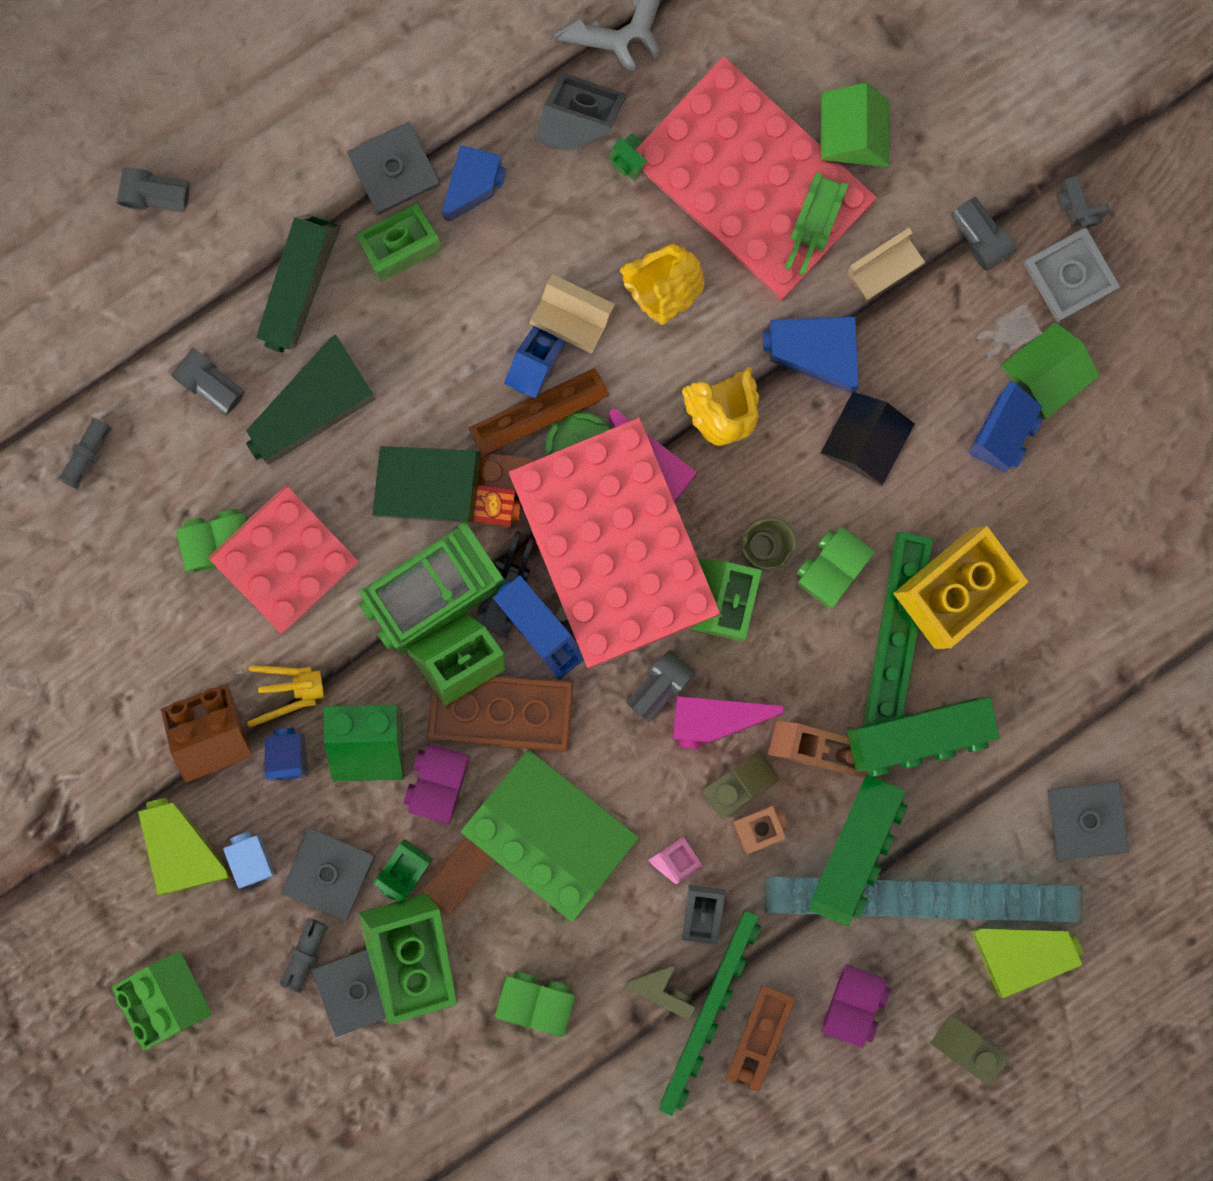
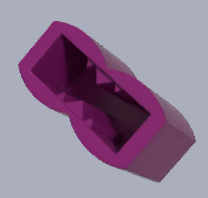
[404,744,470,825]
[821,963,891,1048]

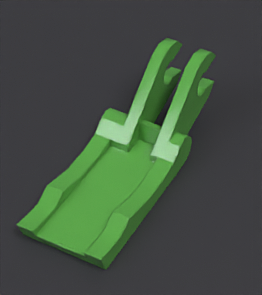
[785,172,848,275]

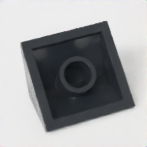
[820,392,915,486]

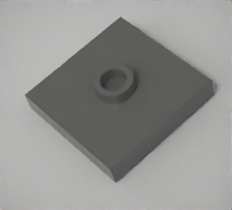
[347,122,440,215]
[1047,782,1129,861]
[281,828,375,921]
[312,949,386,1037]

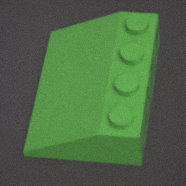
[460,749,639,922]

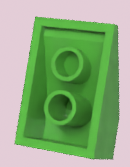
[359,893,457,1025]

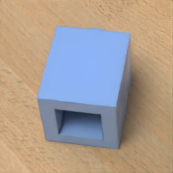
[223,831,276,889]

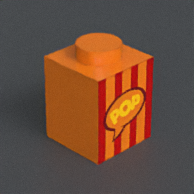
[470,485,521,529]

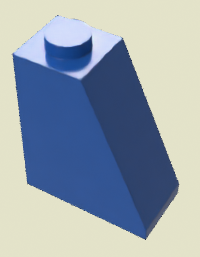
[763,317,859,392]
[493,576,584,680]

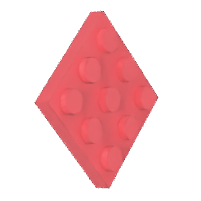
[208,485,359,634]

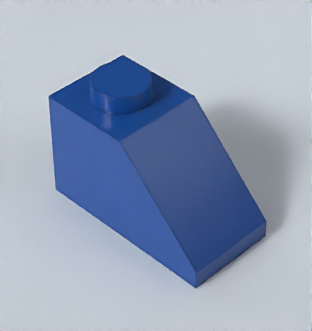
[442,145,507,221]
[504,326,566,399]
[265,728,309,781]

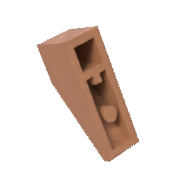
[768,720,879,779]

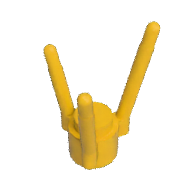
[247,665,324,727]

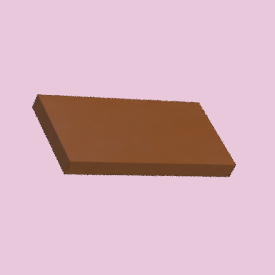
[427,675,574,752]

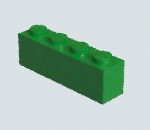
[847,697,1000,777]
[809,774,908,927]

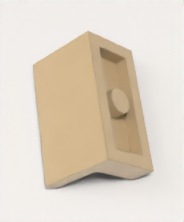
[847,228,925,302]
[529,274,615,354]

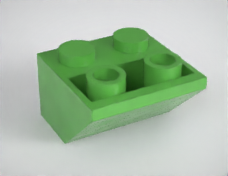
[688,558,762,643]
[407,613,505,706]
[111,951,213,1051]

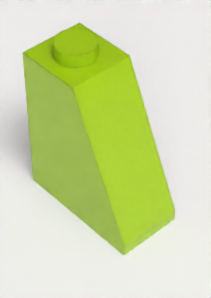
[138,798,232,895]
[970,928,1084,998]

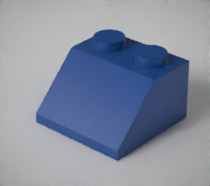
[968,381,1043,473]

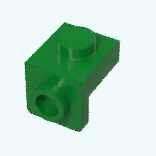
[609,133,647,182]
[373,839,433,903]

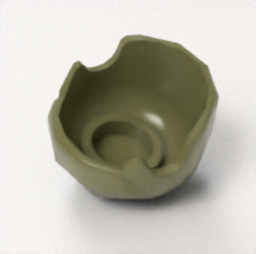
[740,517,797,571]

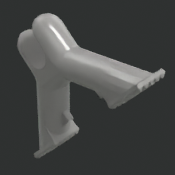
[554,0,661,71]

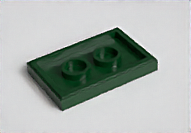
[372,446,481,523]

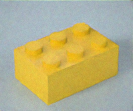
[893,526,1029,649]

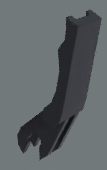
[476,531,535,638]

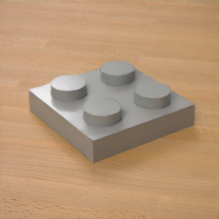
[1023,227,1120,323]

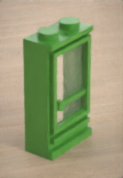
[358,522,505,655]

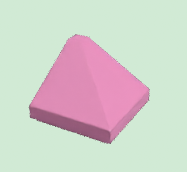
[649,836,703,884]

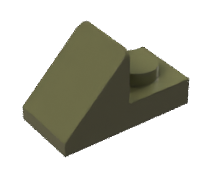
[702,750,780,820]
[624,964,696,1020]
[930,1015,1010,1087]

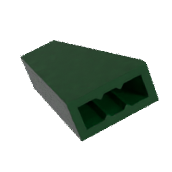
[256,214,341,353]
[246,335,375,465]

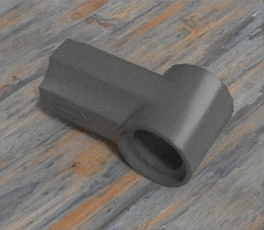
[117,167,190,213]
[950,197,1017,271]
[171,348,245,416]
[626,649,696,723]

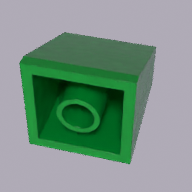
[324,705,404,782]

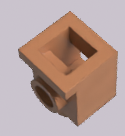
[732,806,789,855]

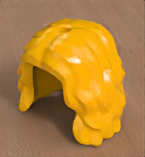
[620,244,705,325]
[682,366,759,446]

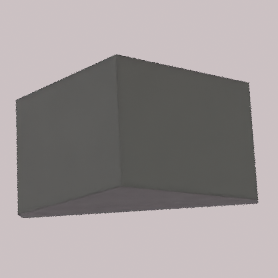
[682,885,725,944]

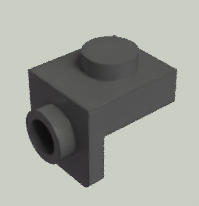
[1057,176,1110,228]

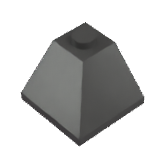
[535,72,626,151]

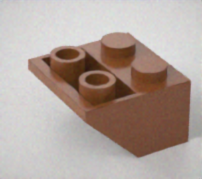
[161,683,253,783]

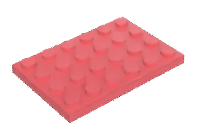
[636,56,877,301]
[508,418,721,669]

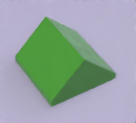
[821,82,889,167]
[355,202,442,283]
[1001,322,1100,420]

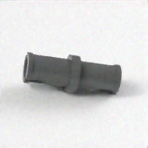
[58,418,112,490]
[280,918,329,993]

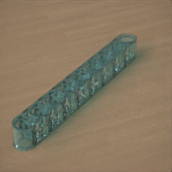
[764,877,1082,922]

